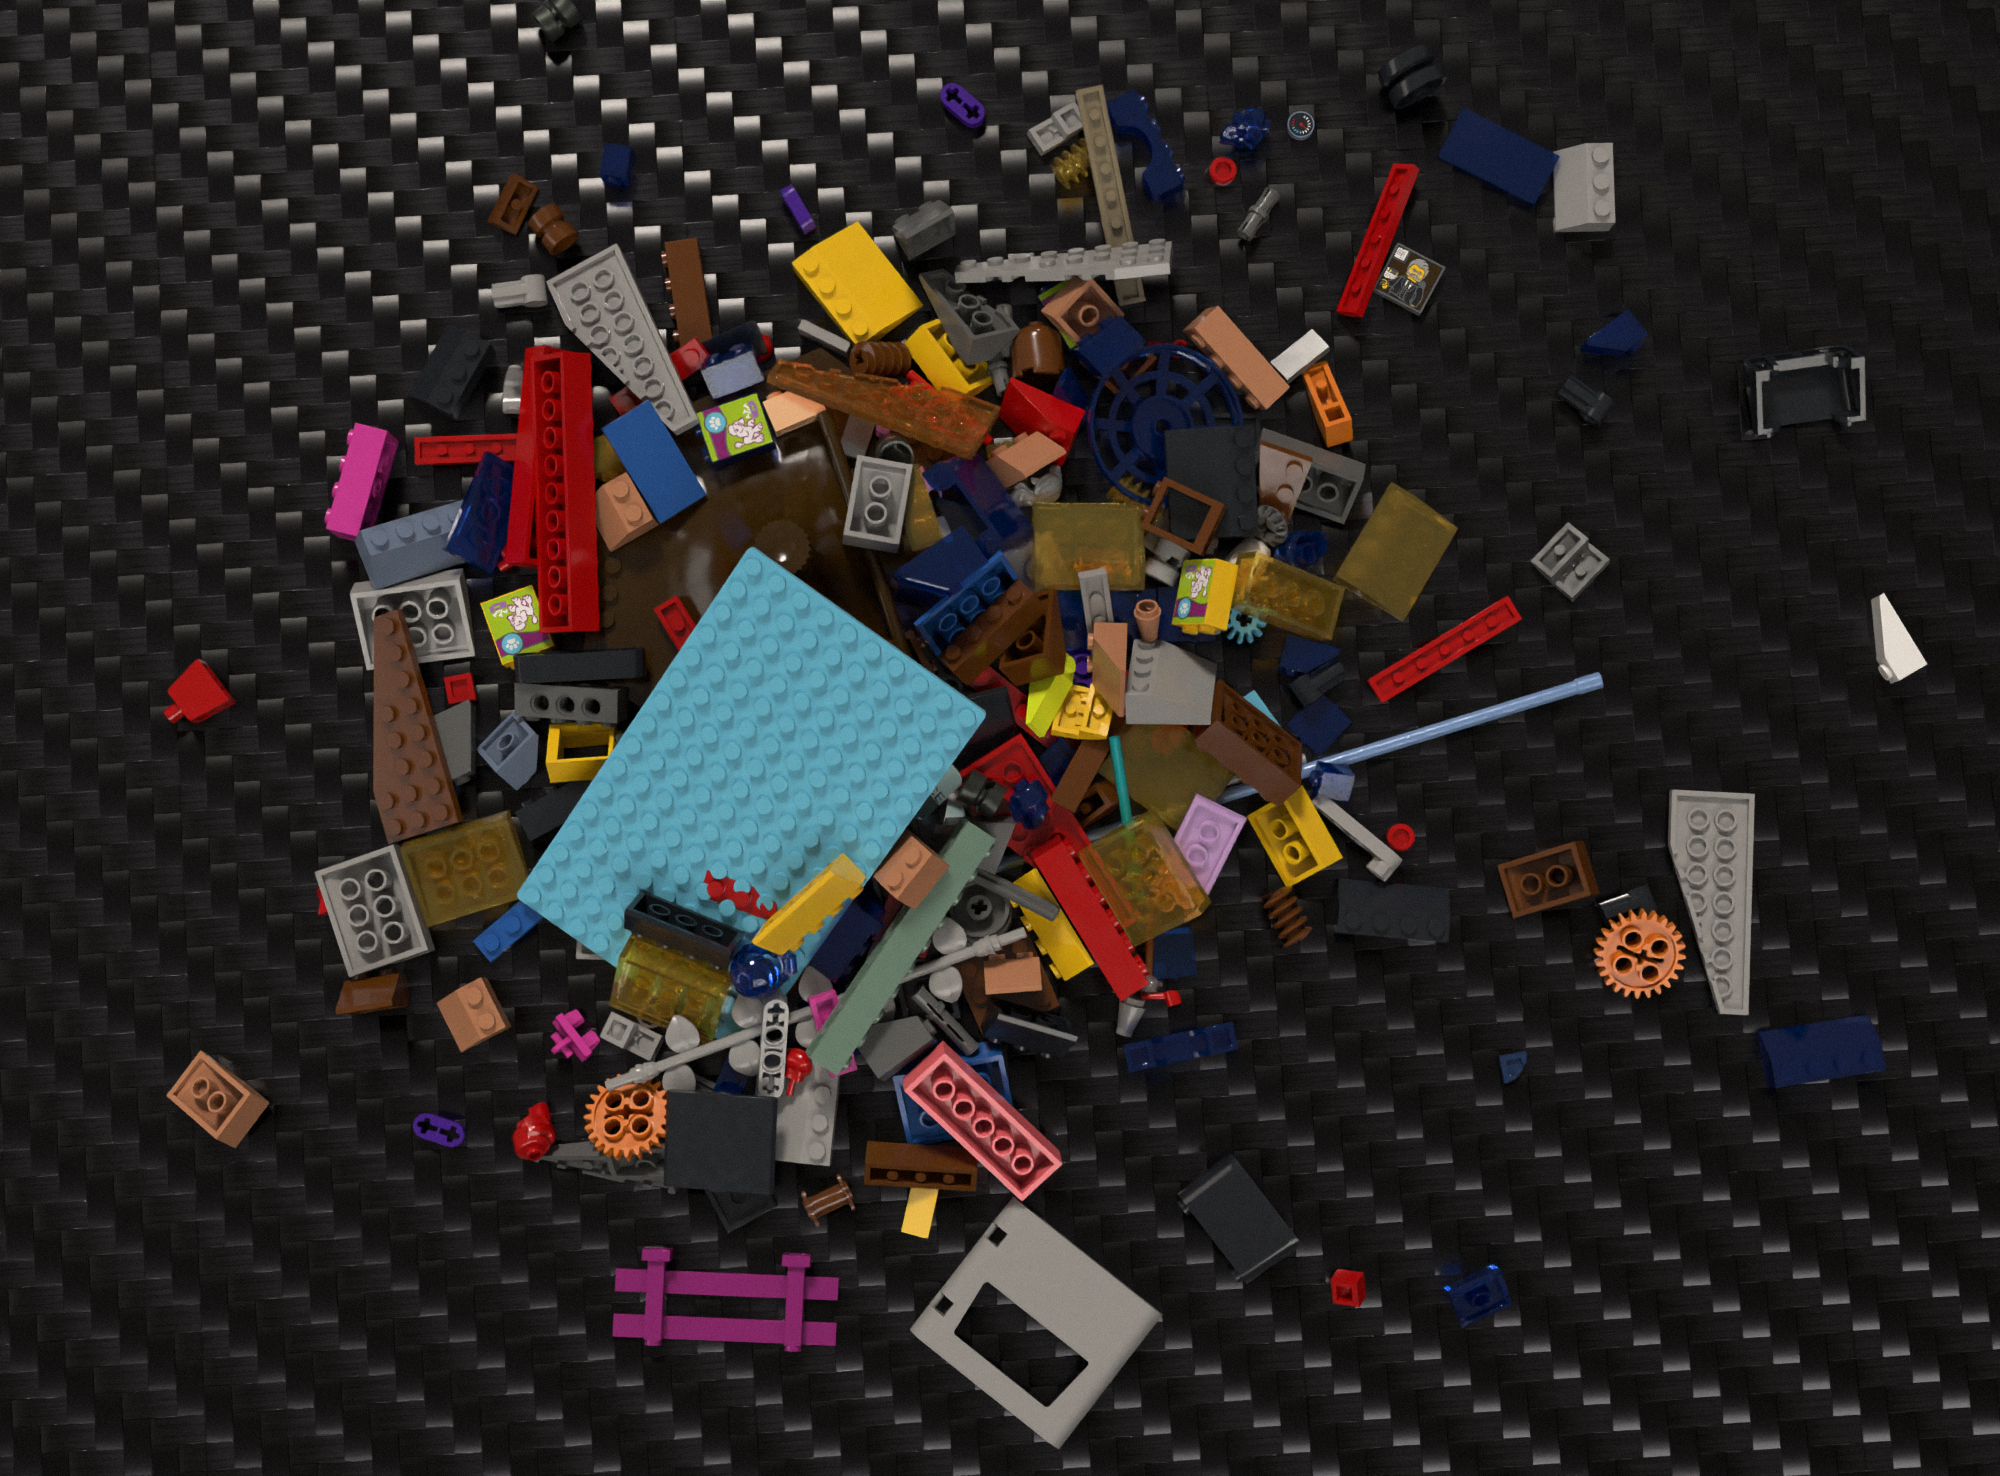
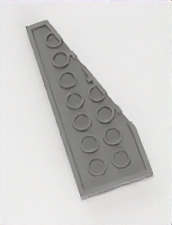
[954,239,1173,283]
[546,243,701,435]
[1668,790,1755,1015]

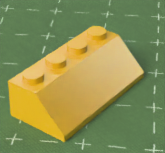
[752,852,867,956]
[1009,868,1094,981]

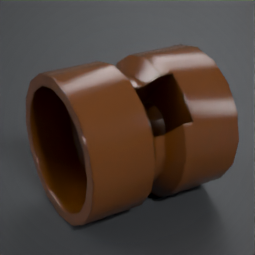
[528,203,579,255]

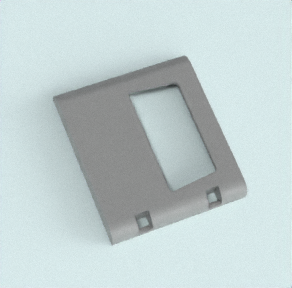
[910,1196,1163,1449]

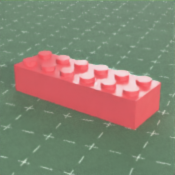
[903,1041,1062,1201]

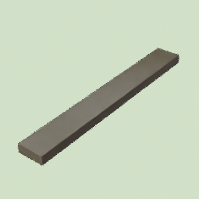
[1075,85,1146,307]

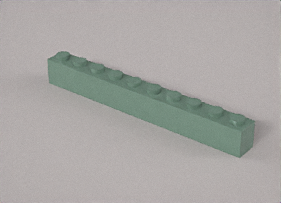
[805,817,996,1076]

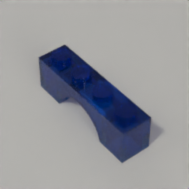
[1106,89,1185,204]
[1122,1022,1238,1073]

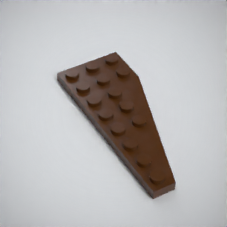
[373,609,464,844]

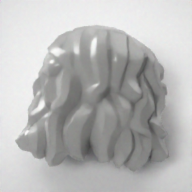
[1004,464,1063,508]

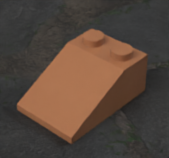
[1087,622,1127,717]
[872,827,950,910]
[166,1050,270,1148]

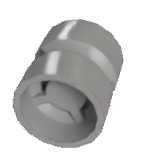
[1142,537,1191,587]

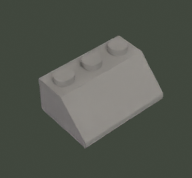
[1552,143,1615,232]

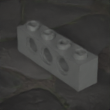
[515,682,628,727]

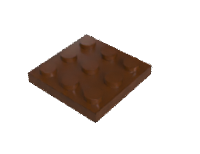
[952,929,1060,1039]

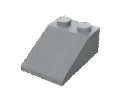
[842,455,913,554]

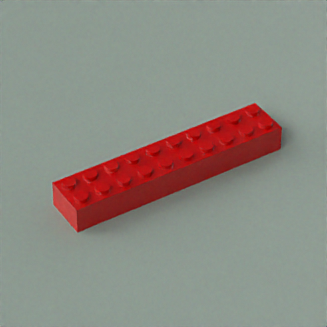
[531,351,600,633]

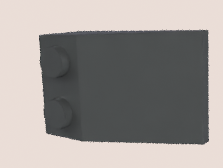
[892,200,956,261]

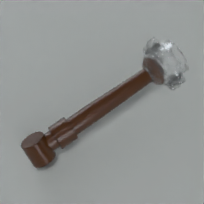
[1140,912,1163,993]

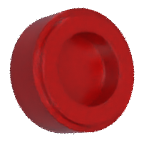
[1209,157,1237,186]
[1386,823,1415,852]

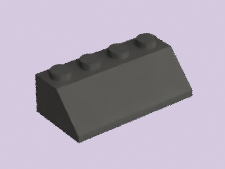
[1254,428,1366,524]

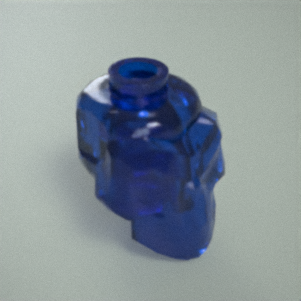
[1219,106,1271,149]
[1274,530,1329,575]
[1009,778,1050,830]

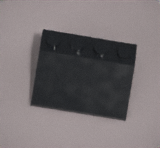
[1164,426,1259,541]

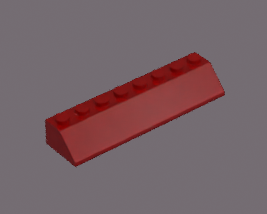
[505,345,570,569]

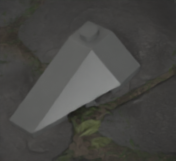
[919,269,1020,365]

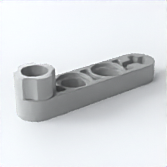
[1312,792,1403,882]
[758,988,789,1098]

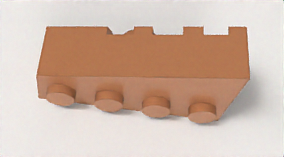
[1183,306,1290,410]

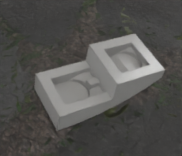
[1027,101,1083,156]
[599,1012,665,1062]

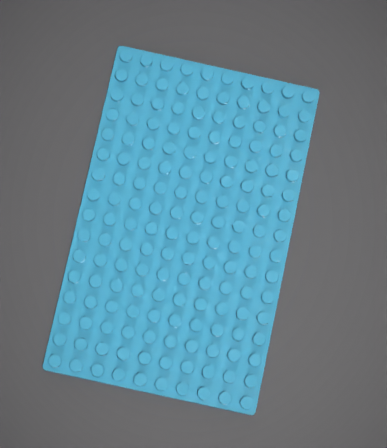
[517,547,986,1048]

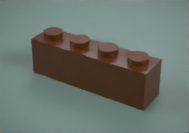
[661,237,714,347]
[938,578,1048,686]
[864,1141,978,1192]

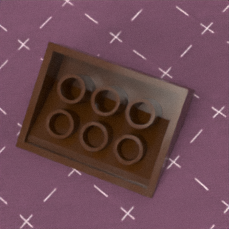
[1194,679,1302,807]

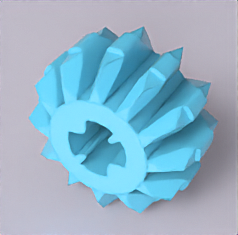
[1222,597,1267,644]

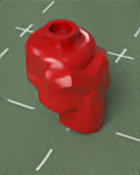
[512,1102,556,1161]

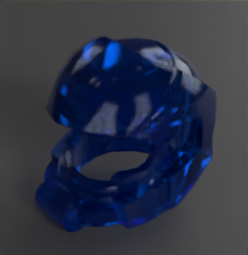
[730,943,798,999]

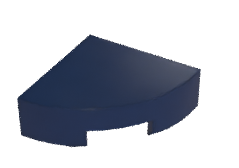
[1498,1051,1527,1084]

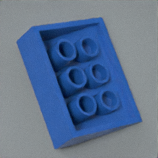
[914,551,1019,668]
[892,1041,1013,1145]

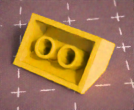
[904,318,994,407]
[1247,785,1343,887]

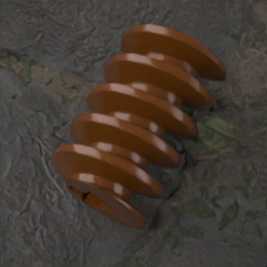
[849,341,911,376]
[1259,886,1313,948]

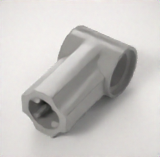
[491,274,548,309]

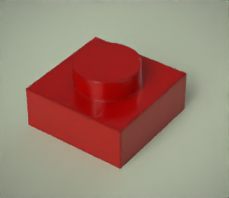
[444,672,477,705]

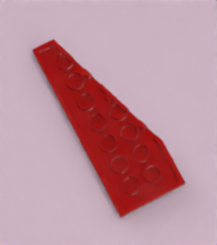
[957,732,1140,932]

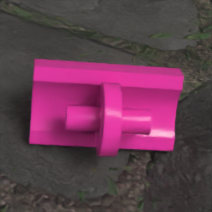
[550,1009,600,1062]

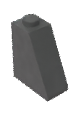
[434,700,476,786]
[931,815,1018,875]
[857,1016,938,1081]

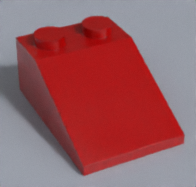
[998,377,1086,467]

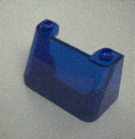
[921,451,1033,562]

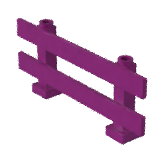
[613,1247,839,1352]

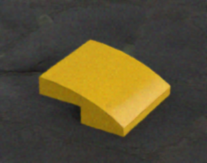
[1051,683,1113,740]

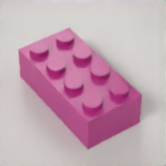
[325,423,399,541]

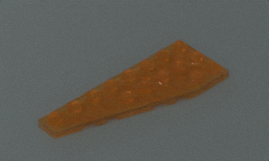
[767,360,1001,460]

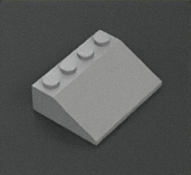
[350,568,476,670]
[1125,638,1217,725]
[315,845,435,977]
[755,1048,840,1166]

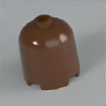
[1011,321,1066,390]

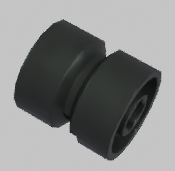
[531,0,583,42]
[875,432,914,465]
[956,768,1007,819]

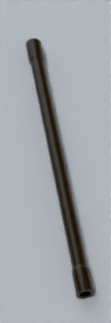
[816,410,913,659]

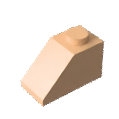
[763,391,826,437]

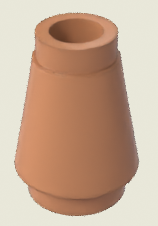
[1133,599,1161,642]

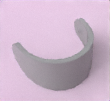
[502,365,523,414]

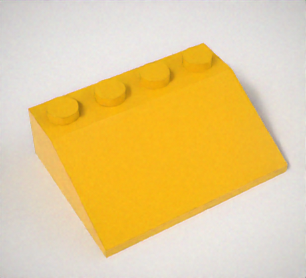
[792,221,923,346]

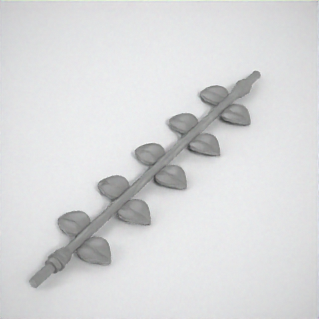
[605,917,1027,1093]

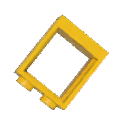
[546,722,623,783]

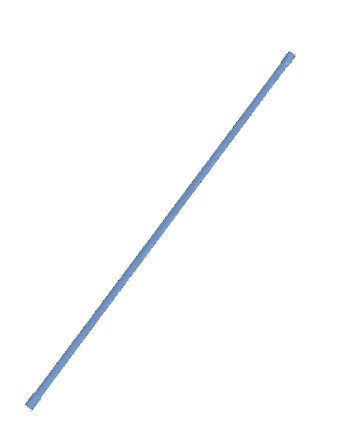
[837,672,1603,924]

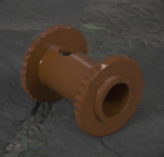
[801,1174,856,1227]

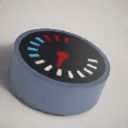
[1287,111,1314,140]

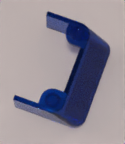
[889,525,989,608]

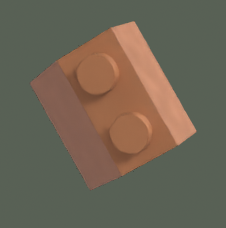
[1041,275,1125,354]
[985,431,1066,491]
[595,472,659,552]
[983,952,1042,995]
[437,977,511,1052]

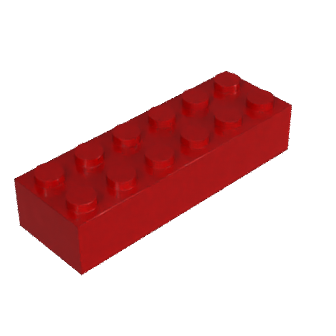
[1030,834,1150,1001]

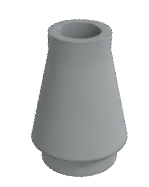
[1116,995,1146,1037]

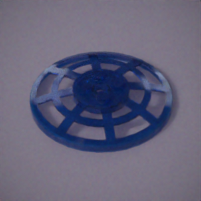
[1087,344,1244,509]

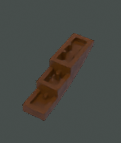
[1050,710,1126,813]

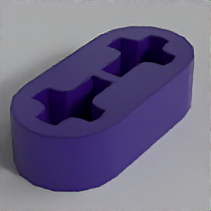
[940,83,985,128]
[779,184,817,234]
[413,1113,467,1147]

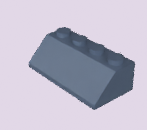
[354,500,477,591]

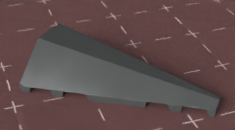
[534,1137,677,1194]

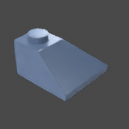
[476,710,539,790]

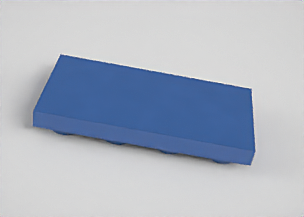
[601,400,707,524]

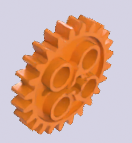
[1593,908,1686,999]
[584,1074,667,1162]

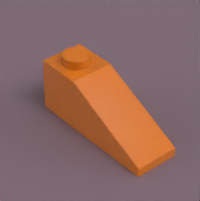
[1302,360,1353,448]

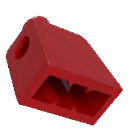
[163,659,236,724]

